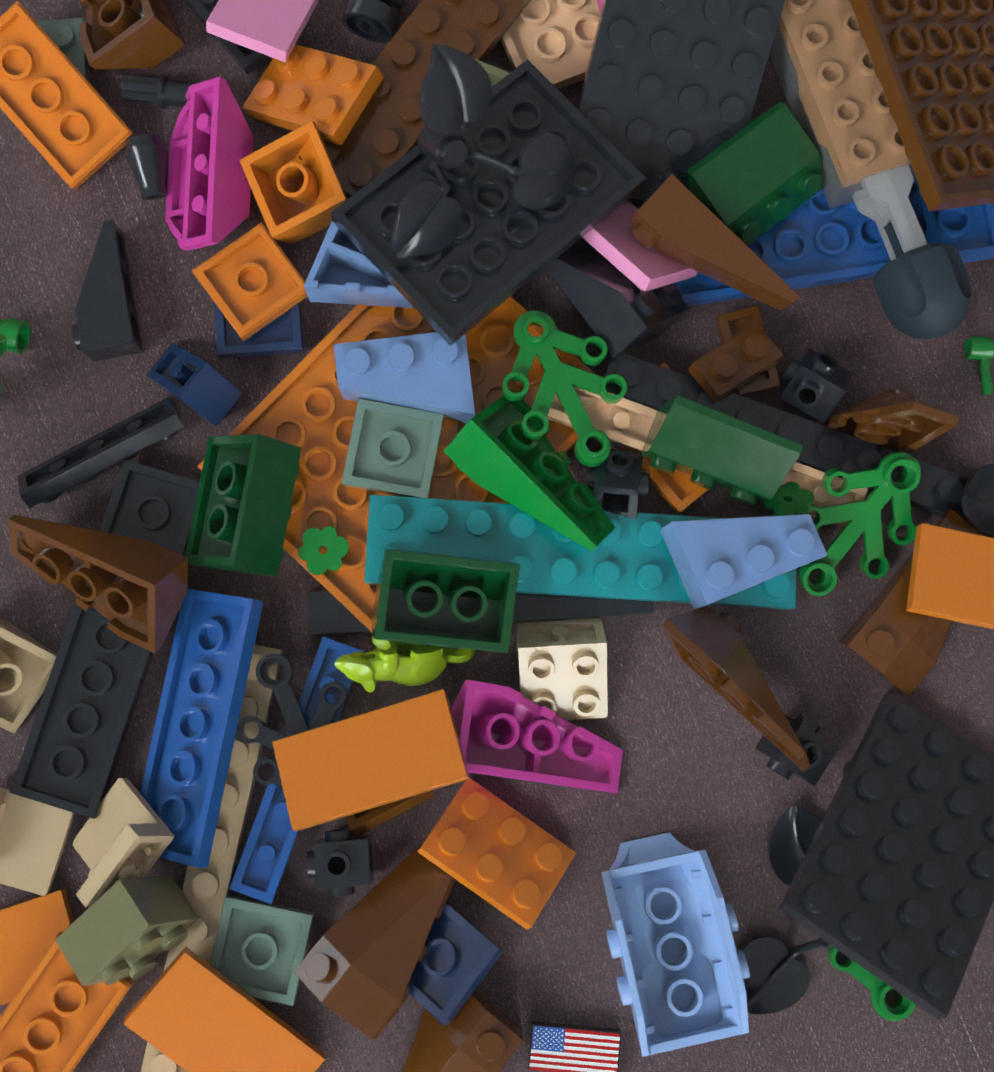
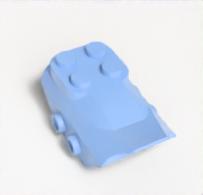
[601,832,749,1057]

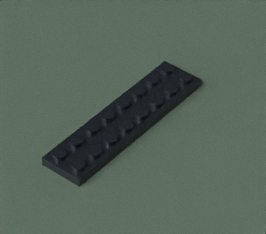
[9,459,200,819]

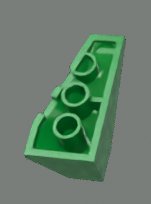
[444,389,615,552]

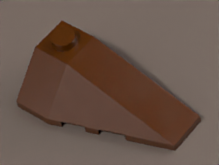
[79,0,185,69]
[629,174,799,311]
[822,389,960,454]
[840,509,985,696]
[8,515,188,653]
[661,605,810,772]
[294,842,455,1040]
[403,990,523,1072]

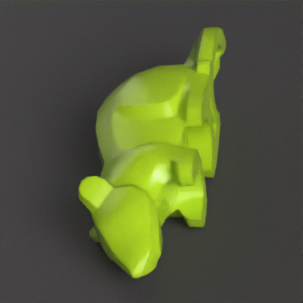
[334,636,476,692]

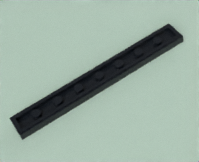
[308,591,653,635]

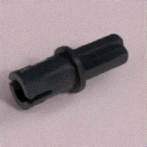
[120,75,200,109]

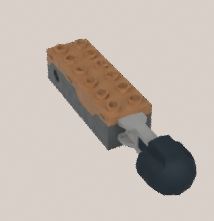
[769,0,972,339]

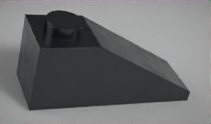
[72,219,143,362]

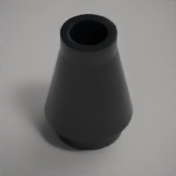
[124,134,167,200]

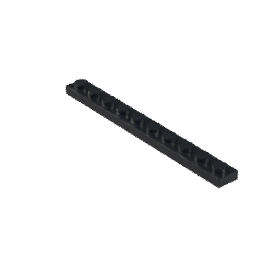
[603,353,969,522]

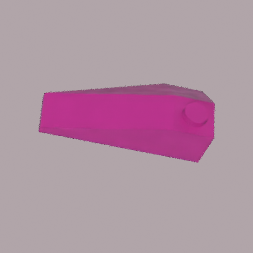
[451,680,623,794]

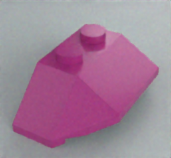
[165,76,253,251]

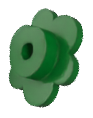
[763,482,814,516]
[298,526,349,575]

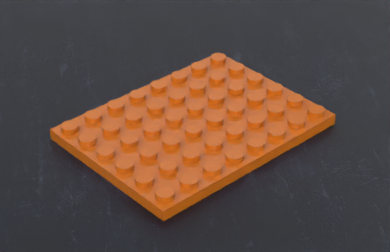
[197,296,596,632]

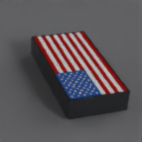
[528,1021,621,1072]

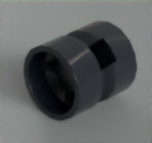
[342,0,405,43]

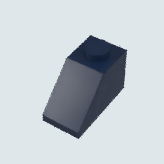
[146,343,243,426]

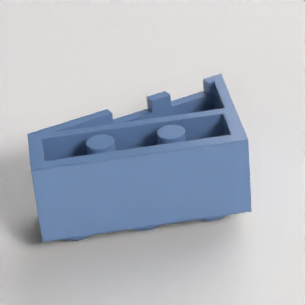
[304,222,414,308]
[333,332,475,424]
[660,514,827,609]

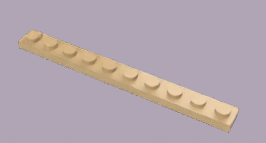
[141,645,284,1072]

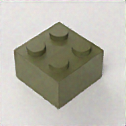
[55,875,199,986]

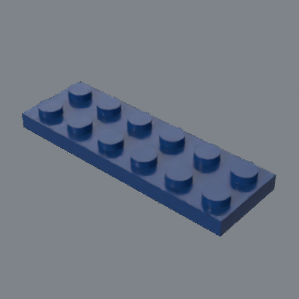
[140,588,263,868]

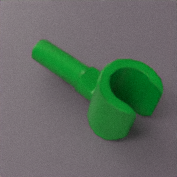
[964,336,994,395]

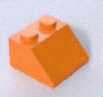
[239,121,348,246]

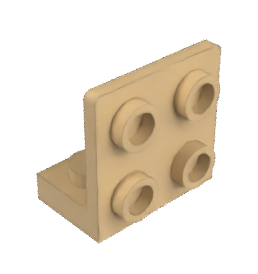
[516,617,608,720]
[72,778,175,907]
[0,787,75,896]

